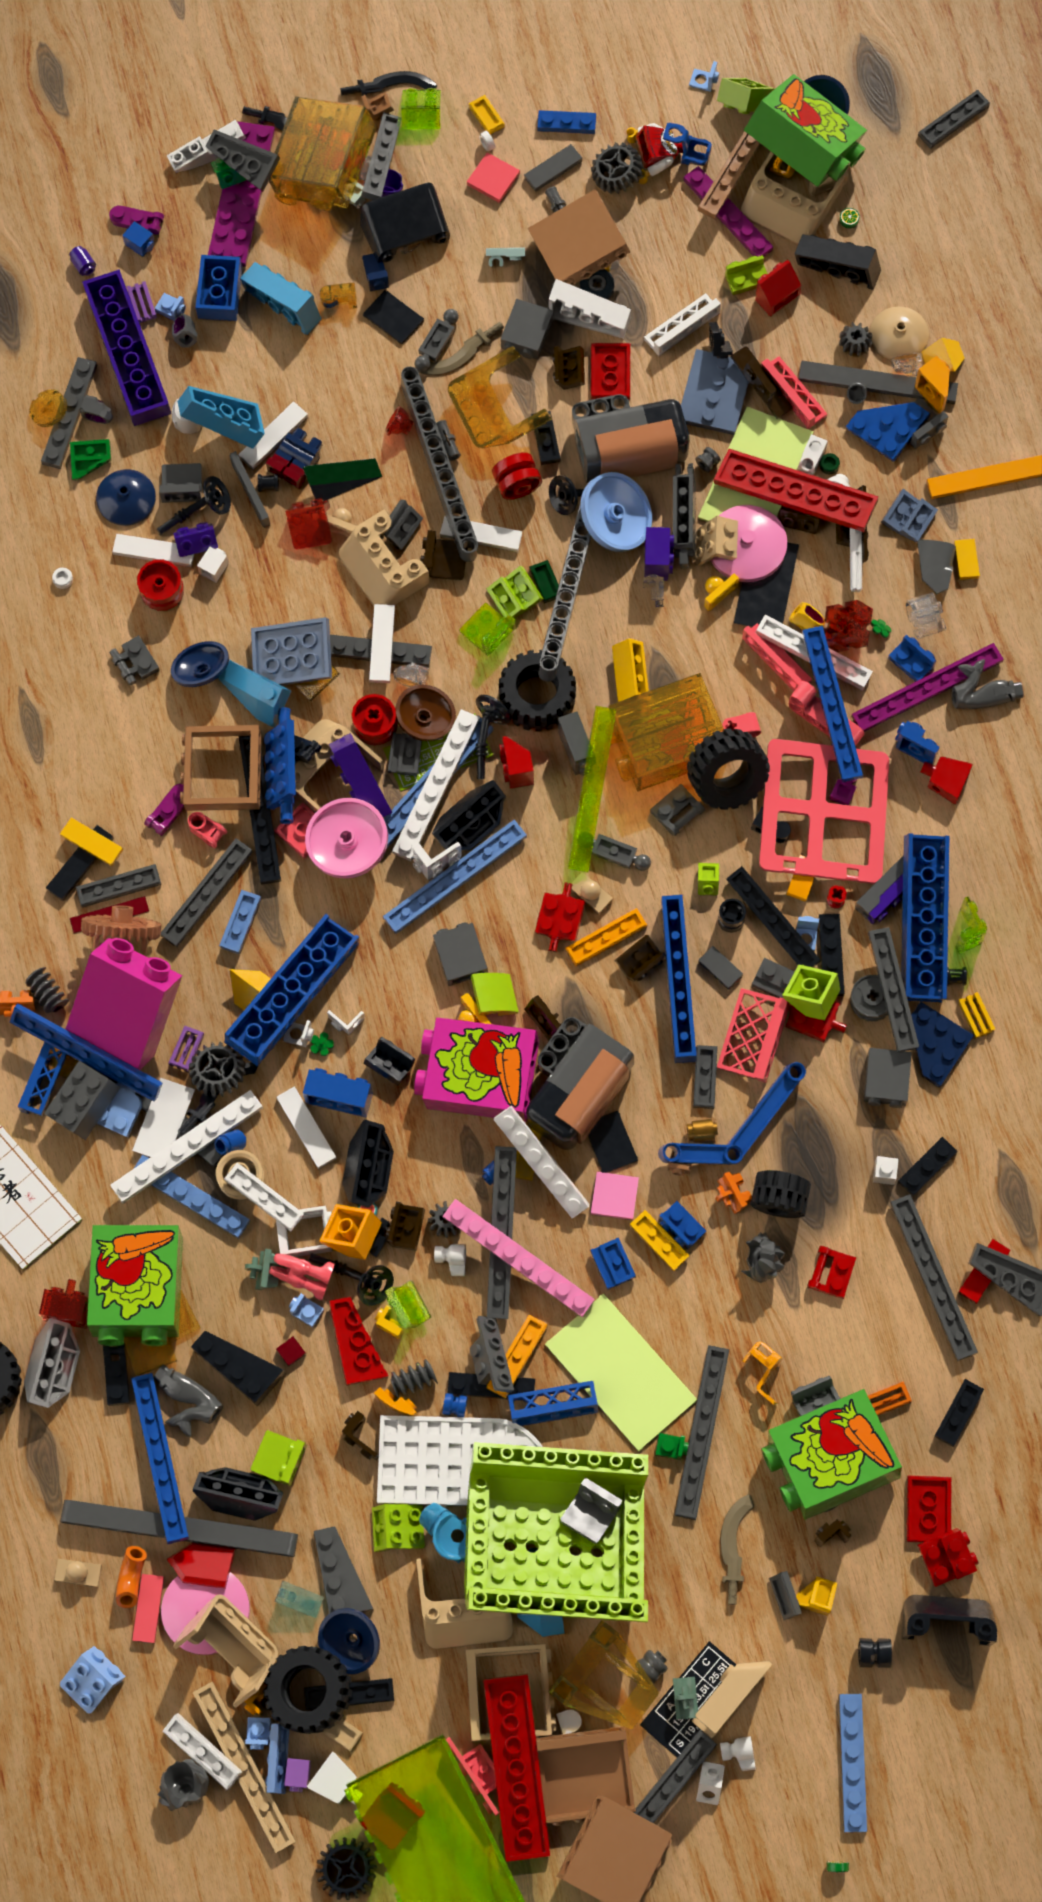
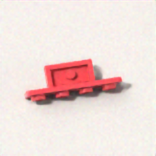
[445,1737,500,1816]

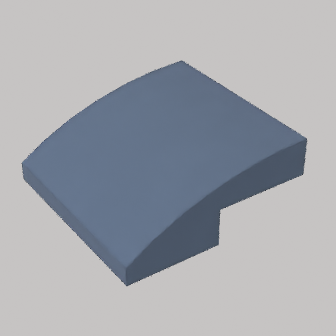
[881,489,938,542]

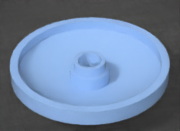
[580,472,652,552]

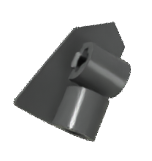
[917,540,956,595]

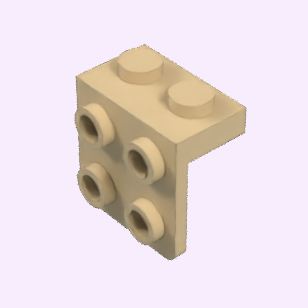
[695,516,738,566]

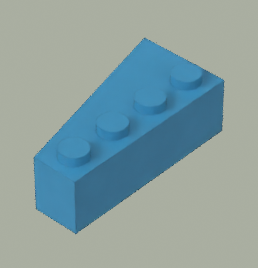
[240,262,322,335]
[177,386,265,449]

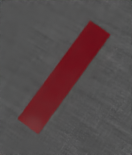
[70,896,149,933]

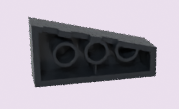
[795,234,881,290]
[191,1331,286,1407]

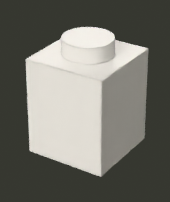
[197,547,229,583]
[873,1156,898,1185]

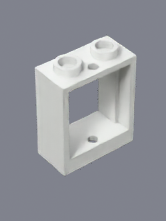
[276,1206,333,1257]

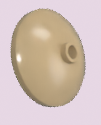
[870,307,929,362]

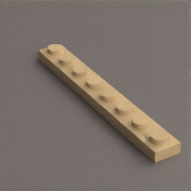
[193,1682,296,1853]

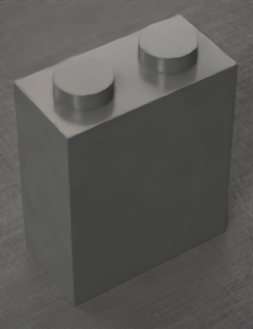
[501,299,554,360]
[558,711,595,775]
[433,922,488,986]
[864,1048,912,1108]

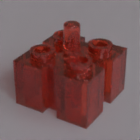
[824,600,873,652]
[39,1279,88,1329]

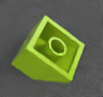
[717,78,775,114]
[783,965,840,1021]

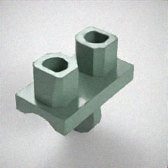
[245,1249,280,1290]
[673,1677,698,1720]

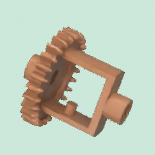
[81,905,162,957]

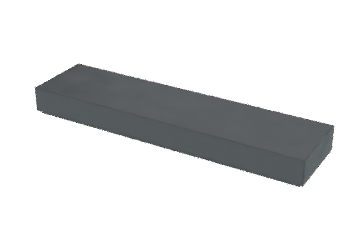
[918,90,990,149]
[229,451,270,528]
[76,864,162,908]

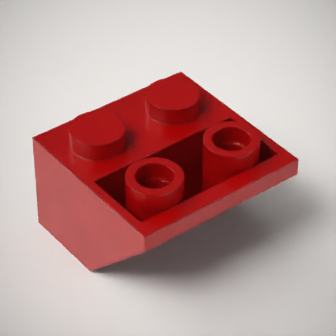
[755,259,802,317]
[499,736,534,789]

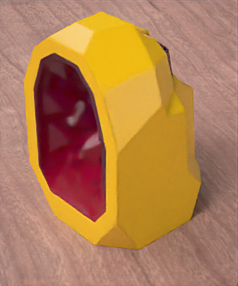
[789,602,826,630]

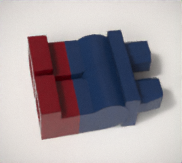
[266,428,323,489]

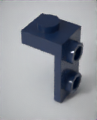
[362,254,389,292]

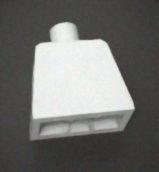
[307,1752,363,1805]

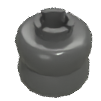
[635,1650,668,1683]

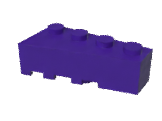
[329,733,393,817]

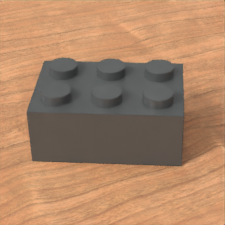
[44,1061,120,1141]

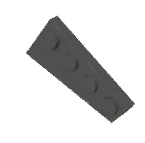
[205,129,280,192]
[968,1243,1042,1316]
[314,1526,374,1614]

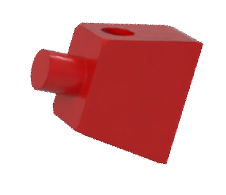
[920,756,973,805]

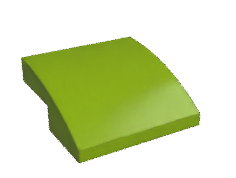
[486,566,543,621]
[471,973,519,1016]

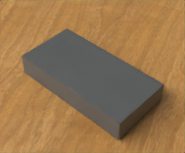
[698,946,743,990]
[769,1571,802,1620]

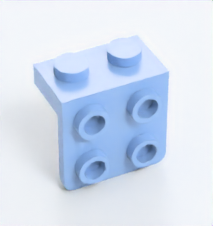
[60,1646,126,1714]

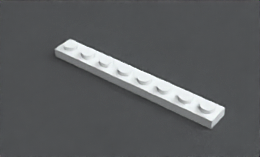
[392,709,480,861]
[110,1090,263,1203]

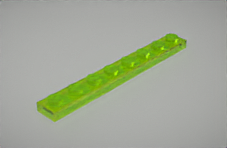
[567,706,616,873]

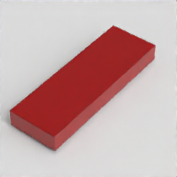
[958,1239,1011,1304]

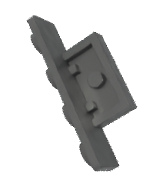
[470,1316,514,1393]

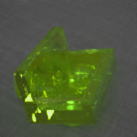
[385,1281,431,1329]

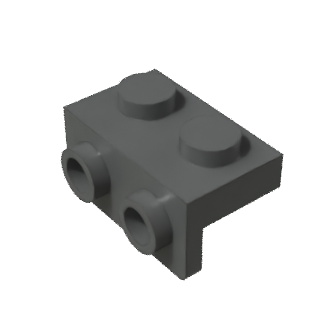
[791,1376,840,1416]

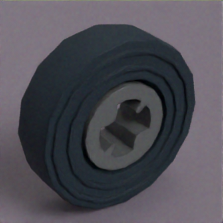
[580,269,615,300]

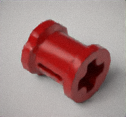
[827,885,847,909]

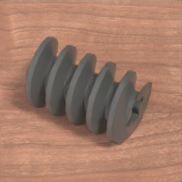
[25,967,69,1013]
[390,1359,438,1399]

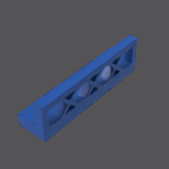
[18,1042,67,1116]
[508,1381,598,1426]

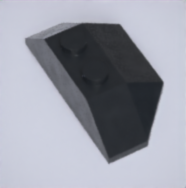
[432,780,506,850]
[342,1120,394,1208]
[193,1467,283,1521]

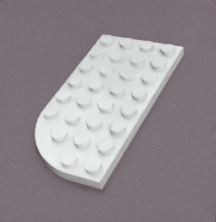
[377,1415,542,1506]

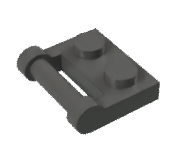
[650,784,705,836]

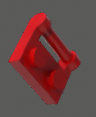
[807,1246,856,1299]

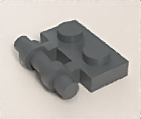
[109,635,160,685]

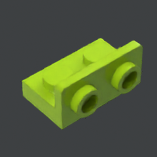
[725,255,767,295]

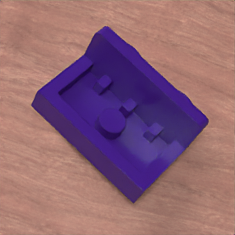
[173,522,218,557]

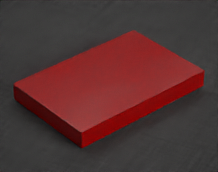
[591,343,630,400]
[907,1475,952,1543]

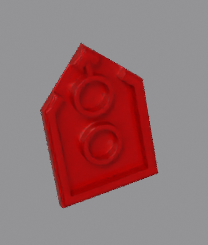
[167,1543,236,1589]

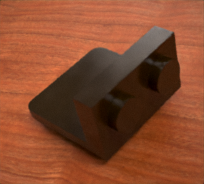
[420,530,468,580]

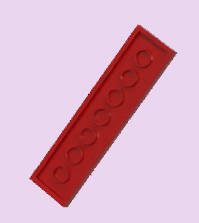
[714,449,879,532]
[483,1673,550,1862]

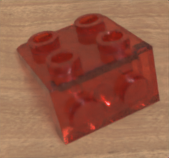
[285,498,332,550]

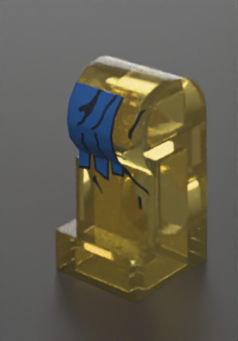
[320,282,357,309]

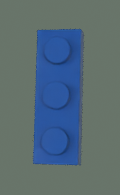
[537,110,596,134]

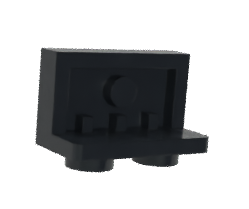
[363,1037,415,1086]

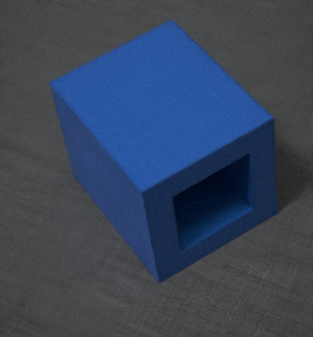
[122,221,155,257]

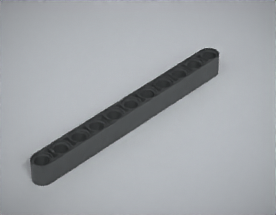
[401,366,478,562]
[538,502,592,682]
[60,1500,298,1557]

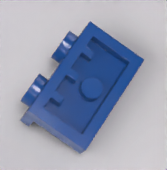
[888,635,936,682]
[658,1201,707,1249]

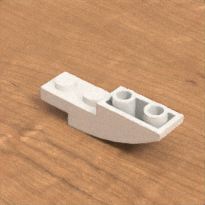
[167,120,245,173]

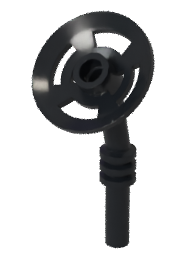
[549,475,584,515]
[156,476,231,535]
[475,694,511,779]
[309,1253,394,1306]

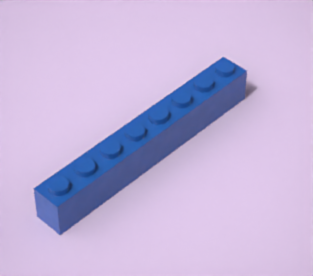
[661,895,697,1063]

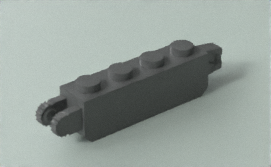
[673,463,696,569]

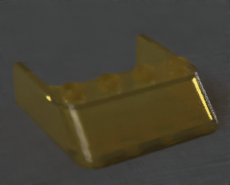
[448,346,552,448]

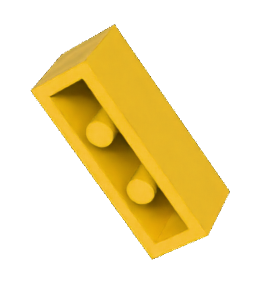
[612,638,650,707]

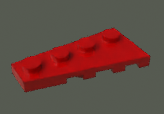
[329,1297,389,1386]

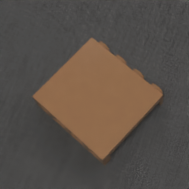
[528,189,630,286]
[536,1726,636,1826]
[556,1794,672,1902]

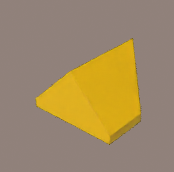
[921,338,965,372]
[229,969,270,1011]
[796,1576,837,1616]

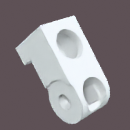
[797,434,828,475]

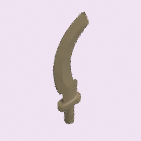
[418,322,504,375]
[721,1495,754,1605]

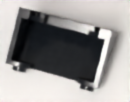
[360,182,450,263]
[902,1595,997,1646]

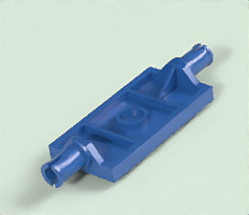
[264,707,296,824]

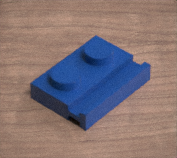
[590,1237,636,1290]

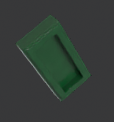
[529,560,559,604]

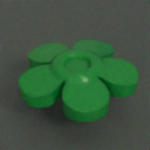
[870,619,892,638]
[311,1032,334,1056]

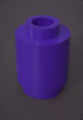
[69,246,96,276]

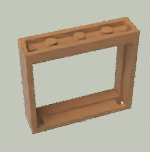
[180,725,262,811]

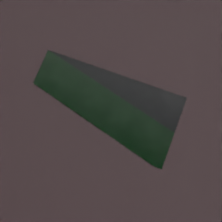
[303,458,383,504]

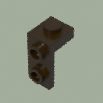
[342,1411,379,1461]

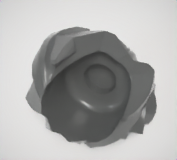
[741,1232,785,1283]
[157,1759,209,1811]

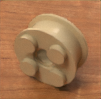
[216,1150,264,1200]

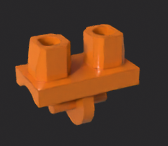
[0,990,36,1017]
[715,1171,752,1214]

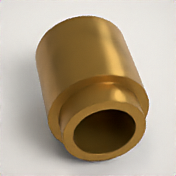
[686,1119,718,1142]

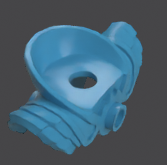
[419,1503,466,1564]

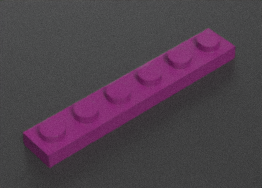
[683,166,773,257]

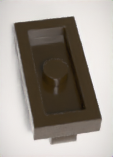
[524,995,563,1041]

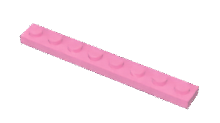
[442,1199,595,1317]

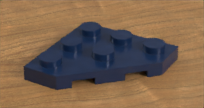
[911,1001,974,1088]

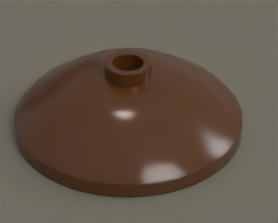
[395,685,456,741]

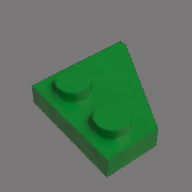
[70,439,112,481]

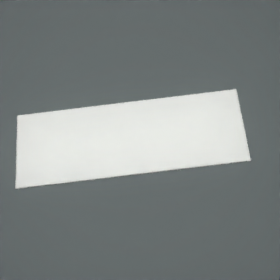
[132,1078,195,1157]

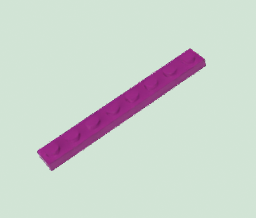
[851,643,1004,732]

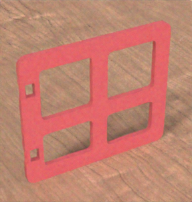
[759,739,889,884]

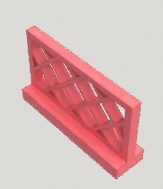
[717,988,791,1083]

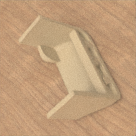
[172,1595,278,1708]

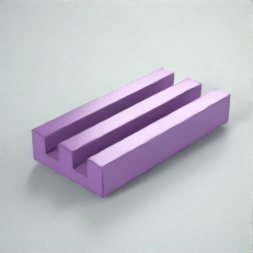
[127,281,157,323]
[168,1026,205,1072]

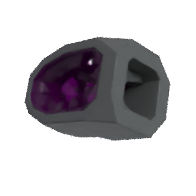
[172,313,197,348]
[80,395,113,424]

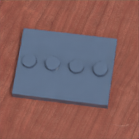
[681,349,749,435]
[251,617,332,686]

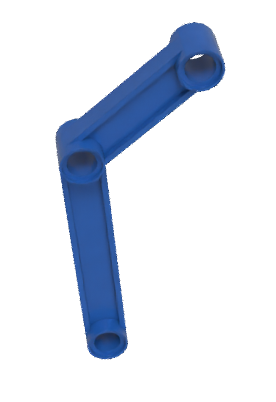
[658,1062,806,1165]

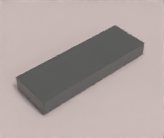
[524,144,582,192]
[693,1045,718,1109]

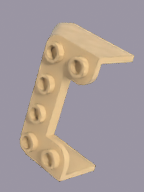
[339,509,430,607]

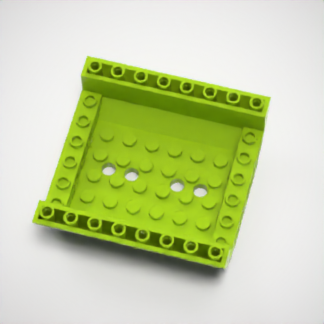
[464,1442,648,1622]

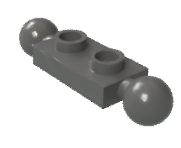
[414,309,459,372]
[577,832,651,871]

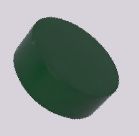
[819,453,840,474]

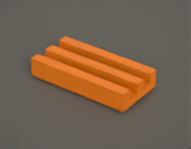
[868,1381,912,1416]

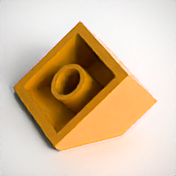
[914,355,950,414]
[319,1204,382,1260]

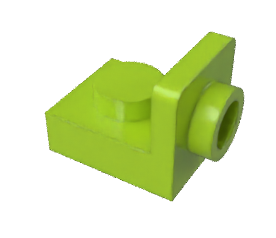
[698,863,719,896]

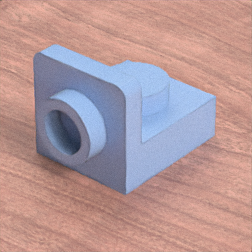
[155,293,186,321]
[289,1293,324,1328]
[245,1717,271,1750]

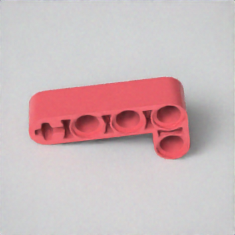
[788,681,865,746]

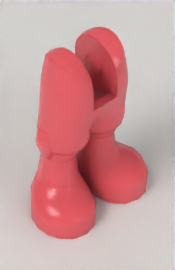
[269,1254,335,1301]

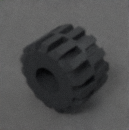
[750,1170,811,1218]

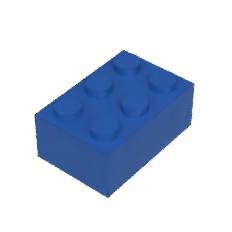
[195,255,242,321]
[303,1068,373,1118]

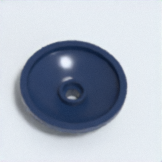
[804,75,850,115]
[96,469,156,526]
[171,641,229,688]
[318,1608,380,1674]

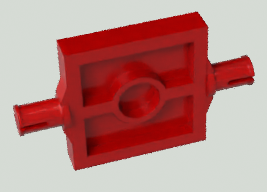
[535,882,586,952]
[785,1002,847,1043]

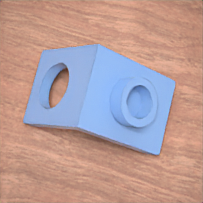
[689,61,719,92]
[796,916,819,951]

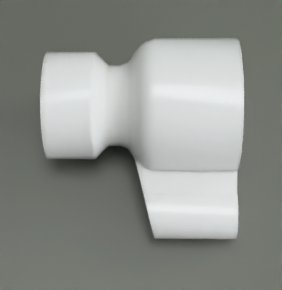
[434,1244,466,1276]
[720,1736,756,1771]

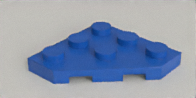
[846,402,930,462]

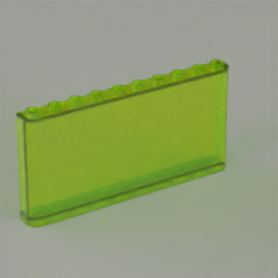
[344,1734,525,1902]

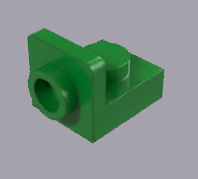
[655,1433,689,1460]

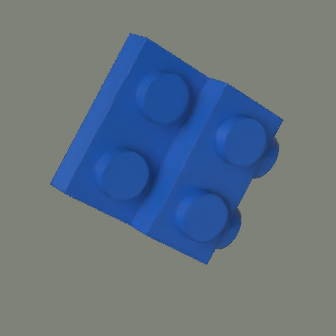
[895,721,940,764]

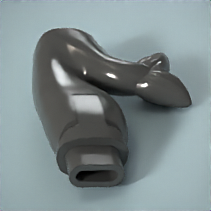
[951,659,1024,709]
[154,1364,223,1437]

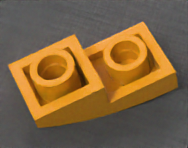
[786,855,814,902]
[374,1387,417,1416]

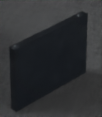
[363,290,424,345]
[588,1111,638,1173]

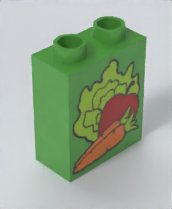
[744,74,867,187]
[87,1225,183,1346]
[761,1389,902,1520]

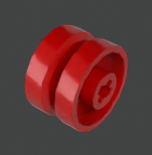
[492,452,542,500]
[137,559,184,611]
[351,694,398,746]

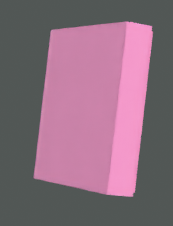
[591,1172,639,1220]

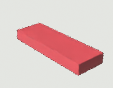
[132,1574,164,1643]

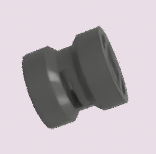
[847,382,867,404]

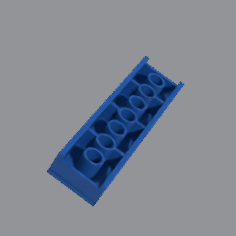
[901,833,950,1003]
[224,914,359,1066]

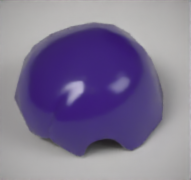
[381,169,403,197]

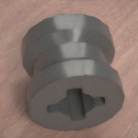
[695,447,721,472]

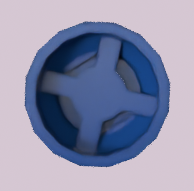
[443,1393,467,1417]

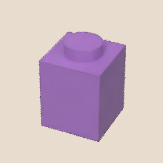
[284,1758,311,1793]

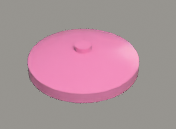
[710,505,787,582]
[305,798,388,879]
[161,1572,250,1655]

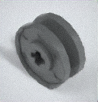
[850,975,888,1021]

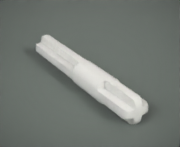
[850,528,862,593]

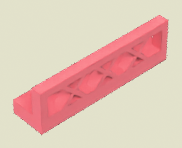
[761,356,827,429]
[742,623,813,691]

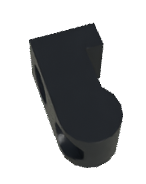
[751,807,791,843]

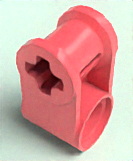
[721,712,761,738]
[188,812,228,849]

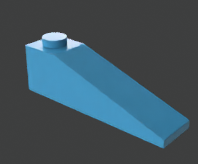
[218,659,291,727]

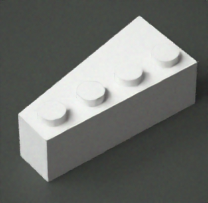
[549,279,631,339]

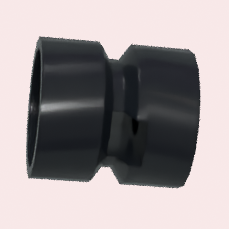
[718,898,746,933]
[858,1638,892,1668]

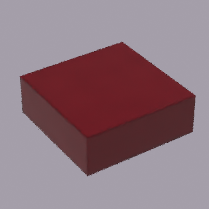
[276,1336,306,1367]

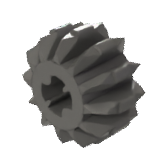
[839,322,873,357]
[428,1201,459,1238]

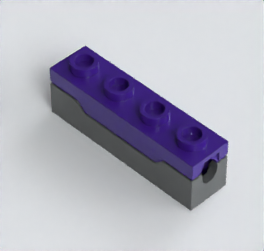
[855,856,903,925]

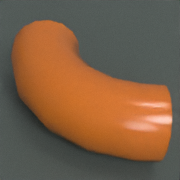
[116,1546,147,1608]

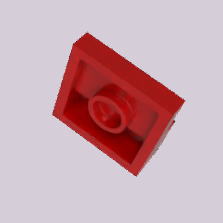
[917,1528,979,1587]

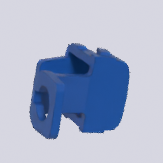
[663,122,712,165]

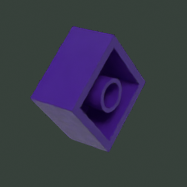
[644,527,674,581]

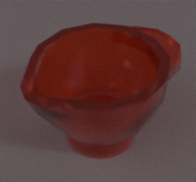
[385,405,414,436]

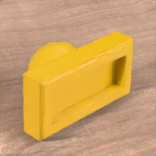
[704,573,739,611]
[458,993,491,1024]

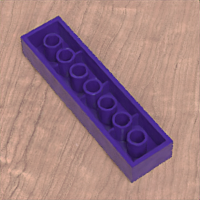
[82,269,171,426]

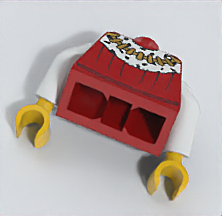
[626,123,683,184]

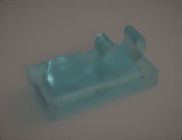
[274,1581,324,1618]

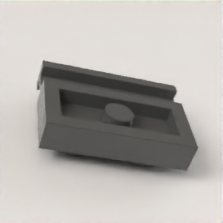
[384,500,423,550]
[388,732,422,776]
[751,958,795,998]

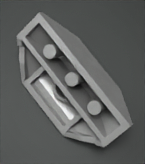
[24,1318,80,1408]

